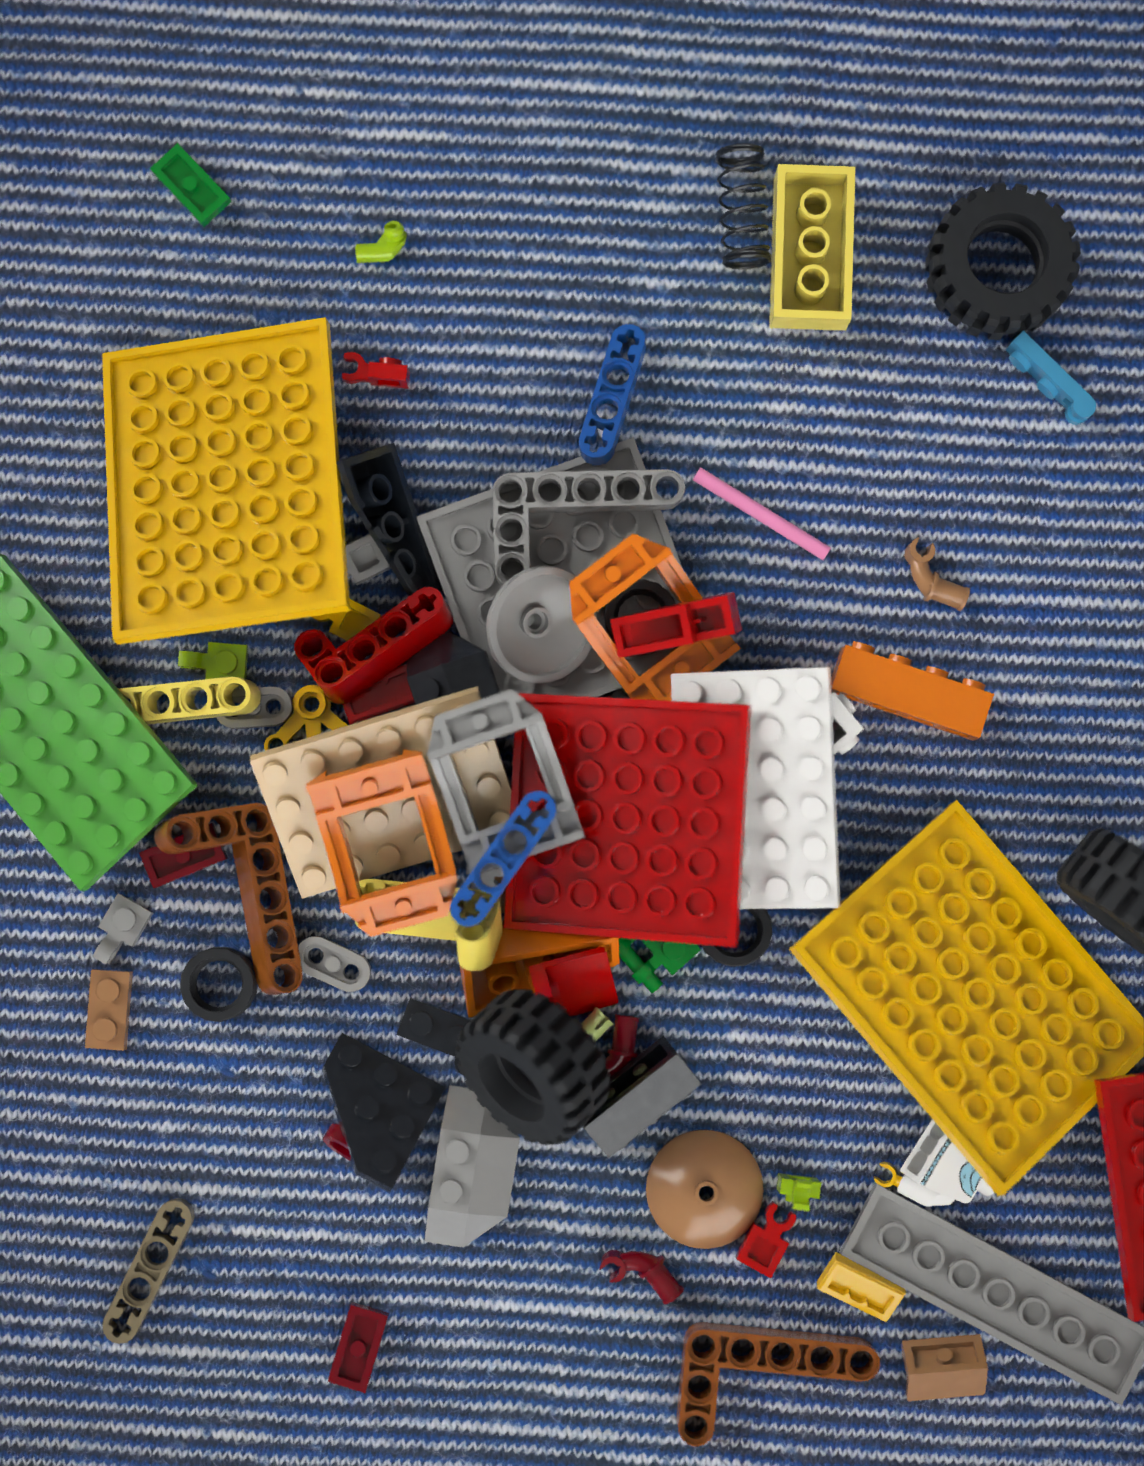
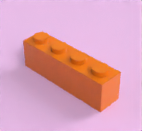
[831,641,994,741]

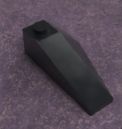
[336,443,442,596]

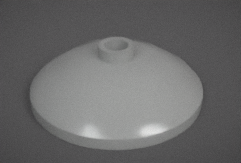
[486,566,598,684]

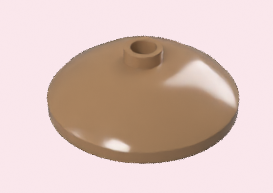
[646,1129,763,1249]

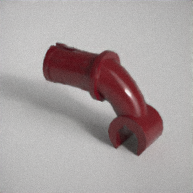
[605,1014,639,1077]
[600,1250,683,1305]

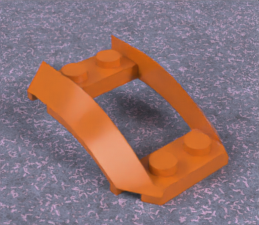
[569,534,741,701]
[305,749,458,937]

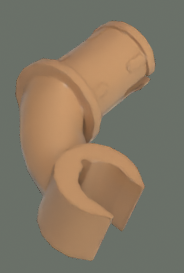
[904,537,970,611]

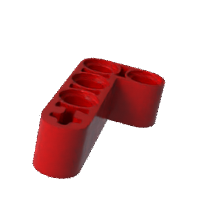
[294,587,453,704]

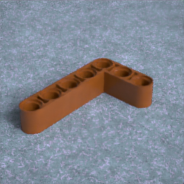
[154,803,303,995]
[676,1322,880,1447]

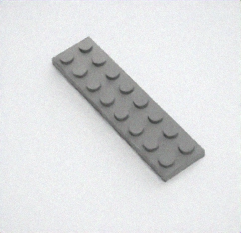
[839,1183,1144,1406]

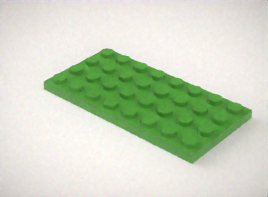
[0,554,198,891]

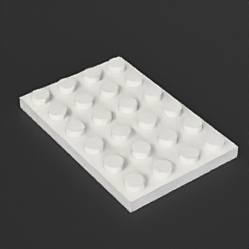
[671,667,840,909]

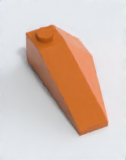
[459,925,620,1018]

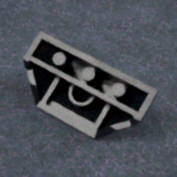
[407,630,508,755]

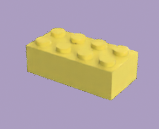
[769,164,855,331]

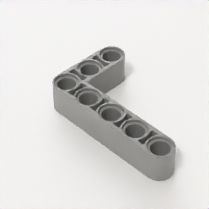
[493,469,685,586]

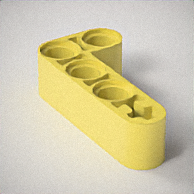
[355,879,503,971]

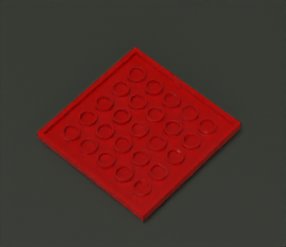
[504,693,752,947]

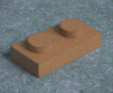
[85,969,133,1051]

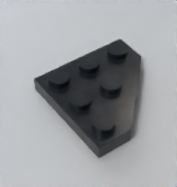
[322,1033,446,1193]

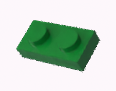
[149,143,231,227]

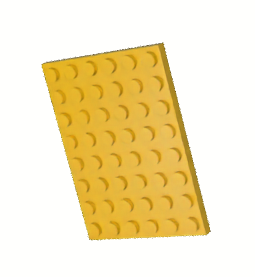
[102,317,350,645]
[789,800,1144,1196]

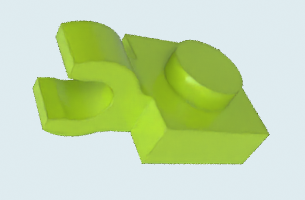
[178,642,248,679]
[776,1173,821,1212]

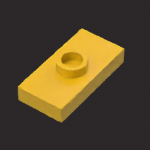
[817,1252,906,1322]

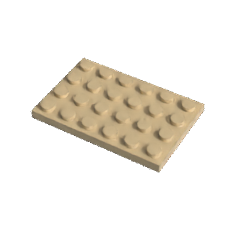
[250,686,511,899]

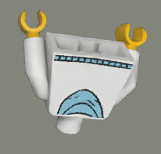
[874,1119,994,1207]

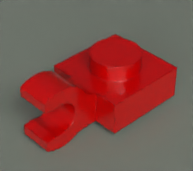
[342,352,410,389]

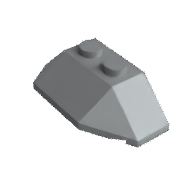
[425,1085,520,1248]

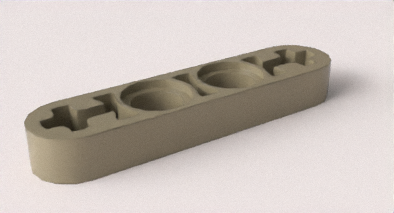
[102,1198,195,1344]

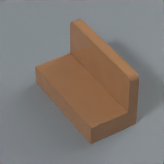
[901,1334,988,1401]

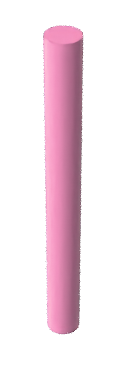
[693,467,831,560]

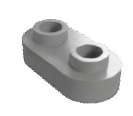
[216,686,293,729]
[298,936,371,992]

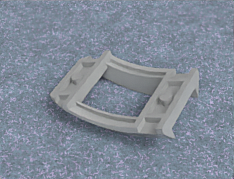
[427,689,585,873]

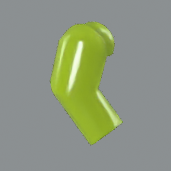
[356,221,407,263]

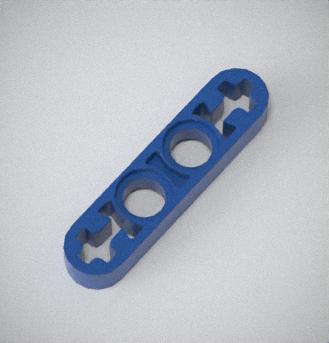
[579,324,646,466]
[450,791,557,927]

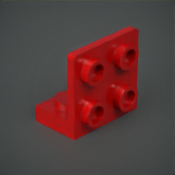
[528,946,619,1016]

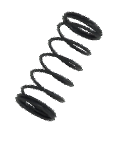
[715,143,771,270]

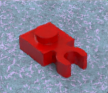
[735,1201,796,1278]

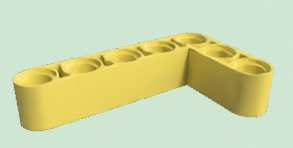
[118,677,261,724]

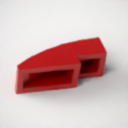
[610,592,742,658]

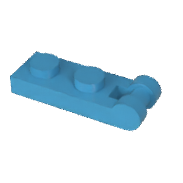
[1006,330,1096,425]

